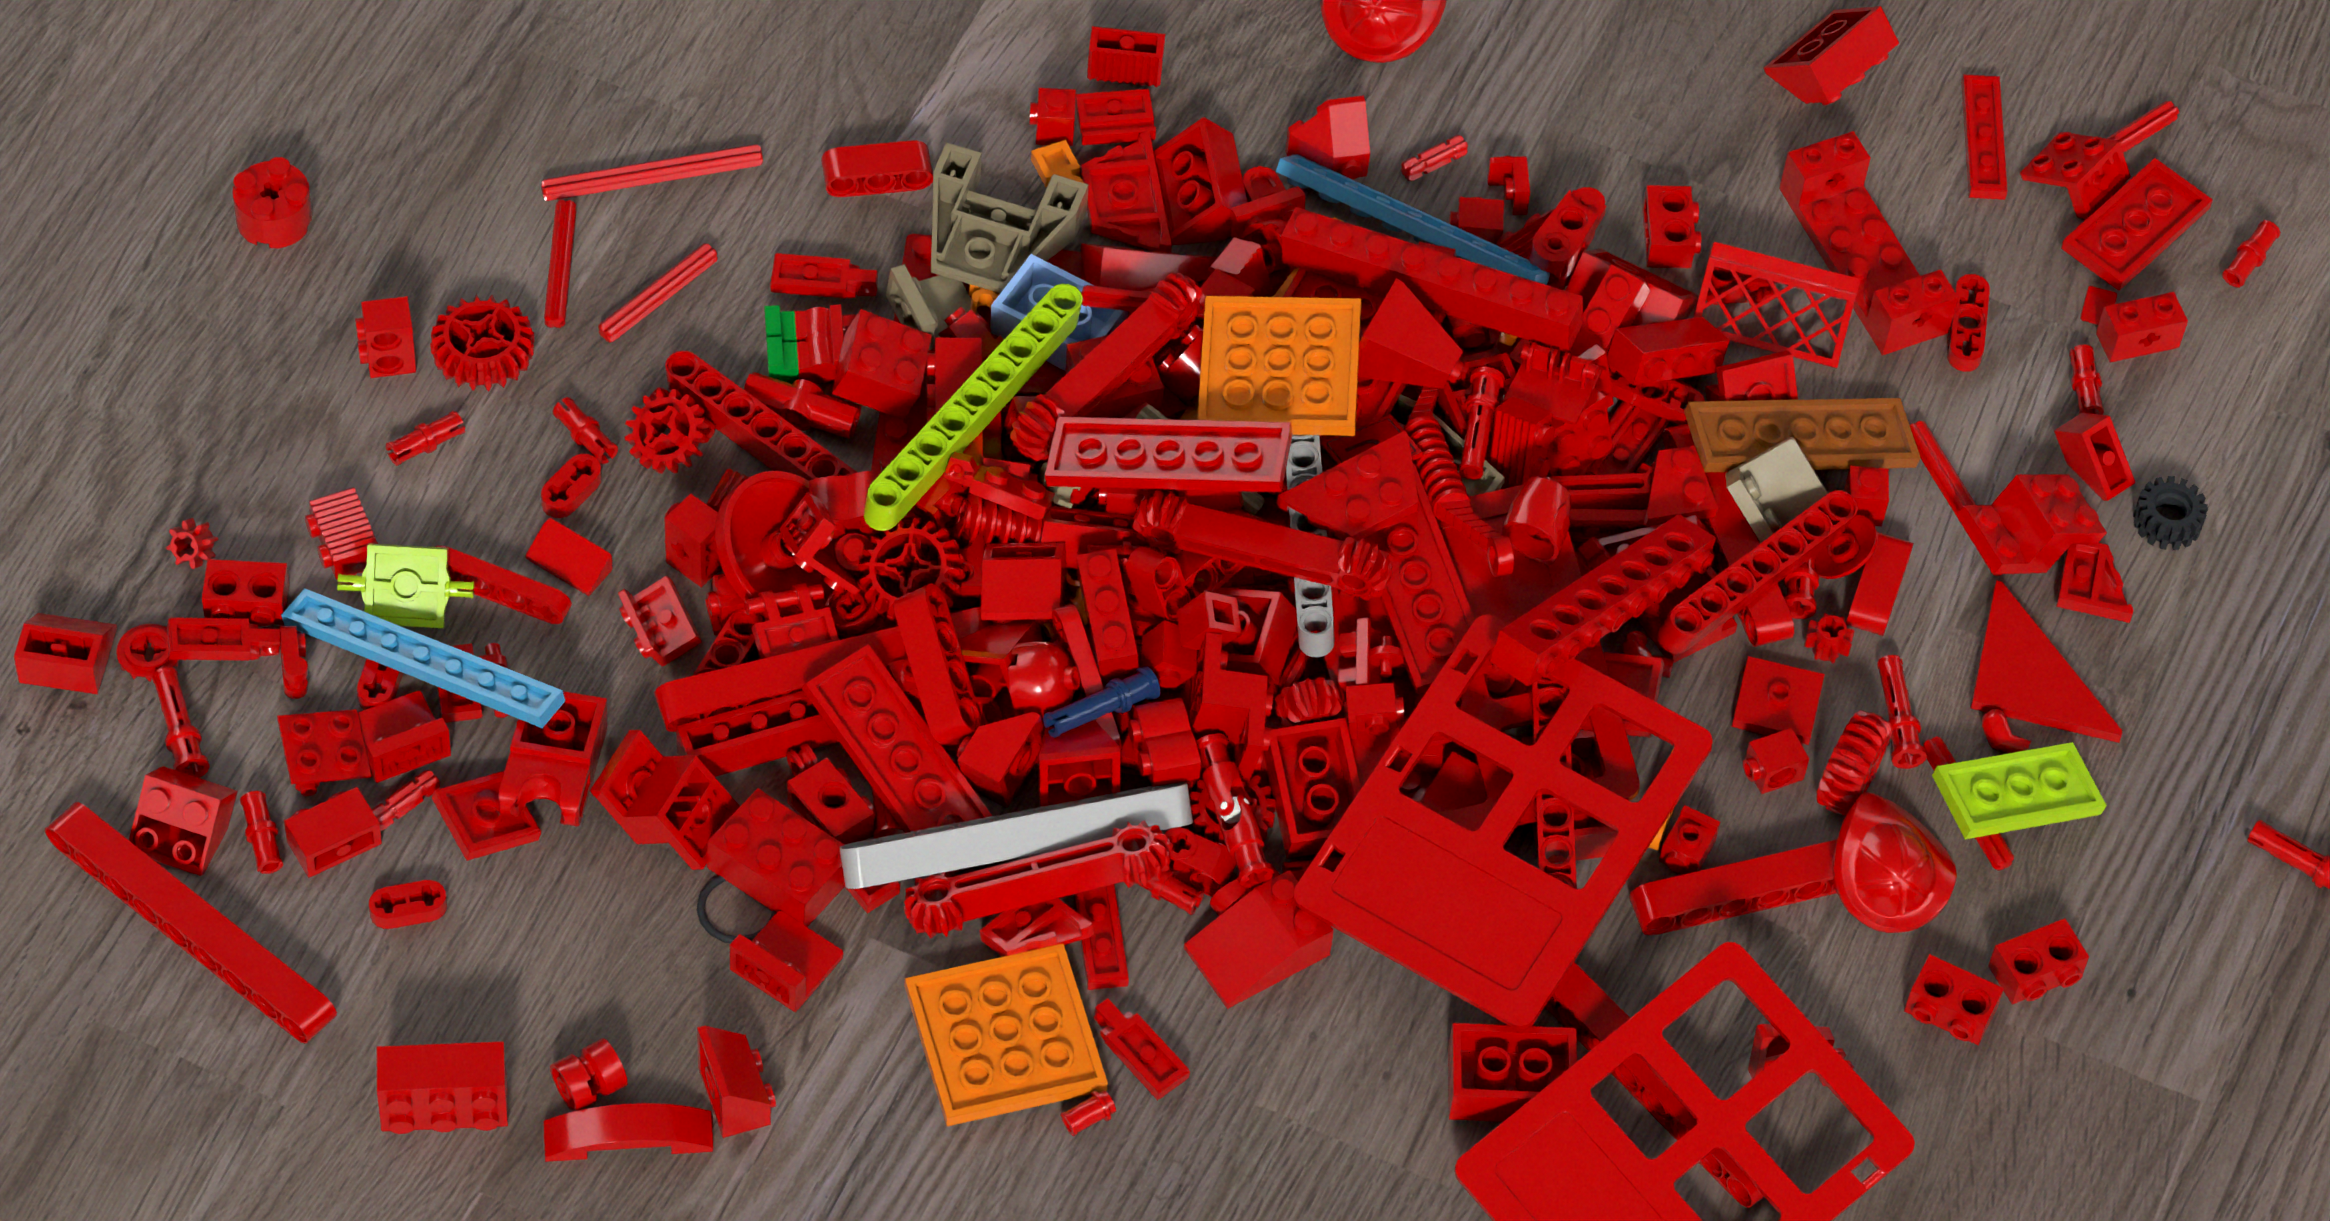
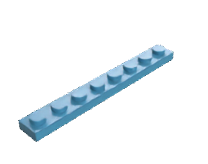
[1276,154,1551,285]
[281,588,565,728]

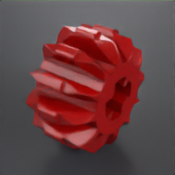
[1275,677,1344,728]

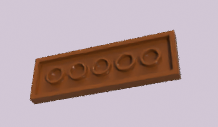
[1684,398,1921,472]

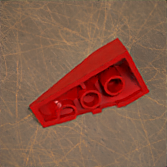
[1081,243,1217,291]

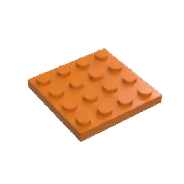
[1197,296,1361,436]
[905,944,1108,1127]

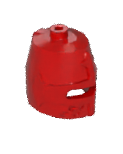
[1501,476,1571,565]

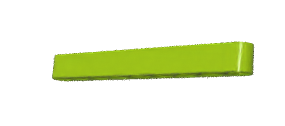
[864,284,1082,531]

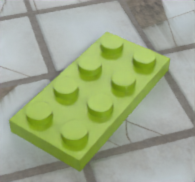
[1932,742,2107,839]

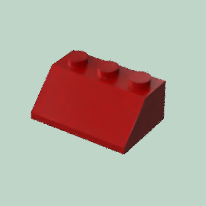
[1763,6,1899,105]
[1153,117,1247,245]
[1565,248,1699,326]

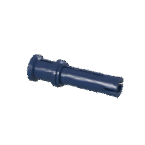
[1043,665,1160,738]

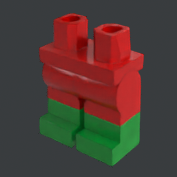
[764,304,856,384]

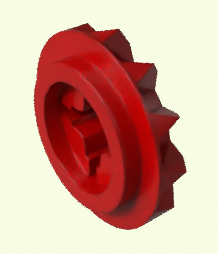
[116,624,179,682]

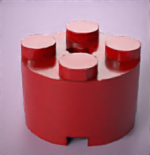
[233,157,312,249]
[1154,319,1204,407]

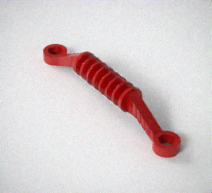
[1404,385,1514,577]

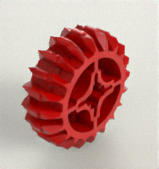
[430,294,535,392]
[858,518,965,622]
[1816,710,1892,816]

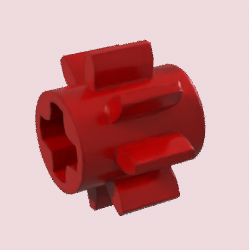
[166,518,219,569]
[1804,613,1855,664]

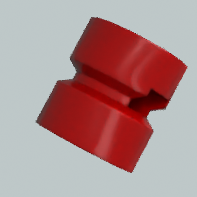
[550,1038,628,1111]

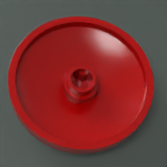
[715,471,854,617]

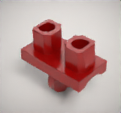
[1338,618,1404,692]

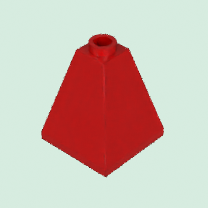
[1358,278,1465,389]
[958,620,1045,719]
[1039,719,1120,807]

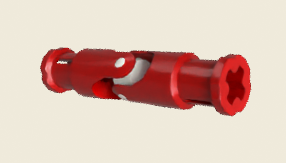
[1196,733,1274,888]

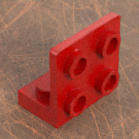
[2020,132,2131,219]
[779,492,861,596]
[358,691,451,783]
[730,911,844,1013]

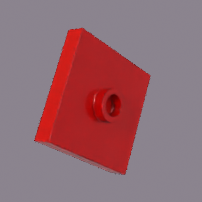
[1732,656,1825,745]
[432,770,541,861]

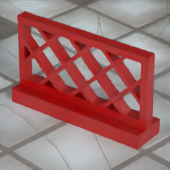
[1693,242,1861,369]

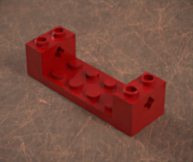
[1779,131,1959,356]

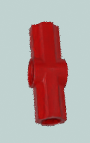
[744,372,861,439]

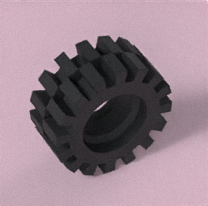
[2133,476,2208,550]

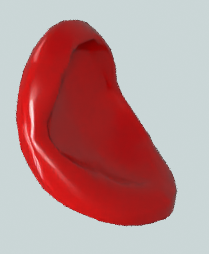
[1320,0,1447,63]
[1833,792,1957,933]

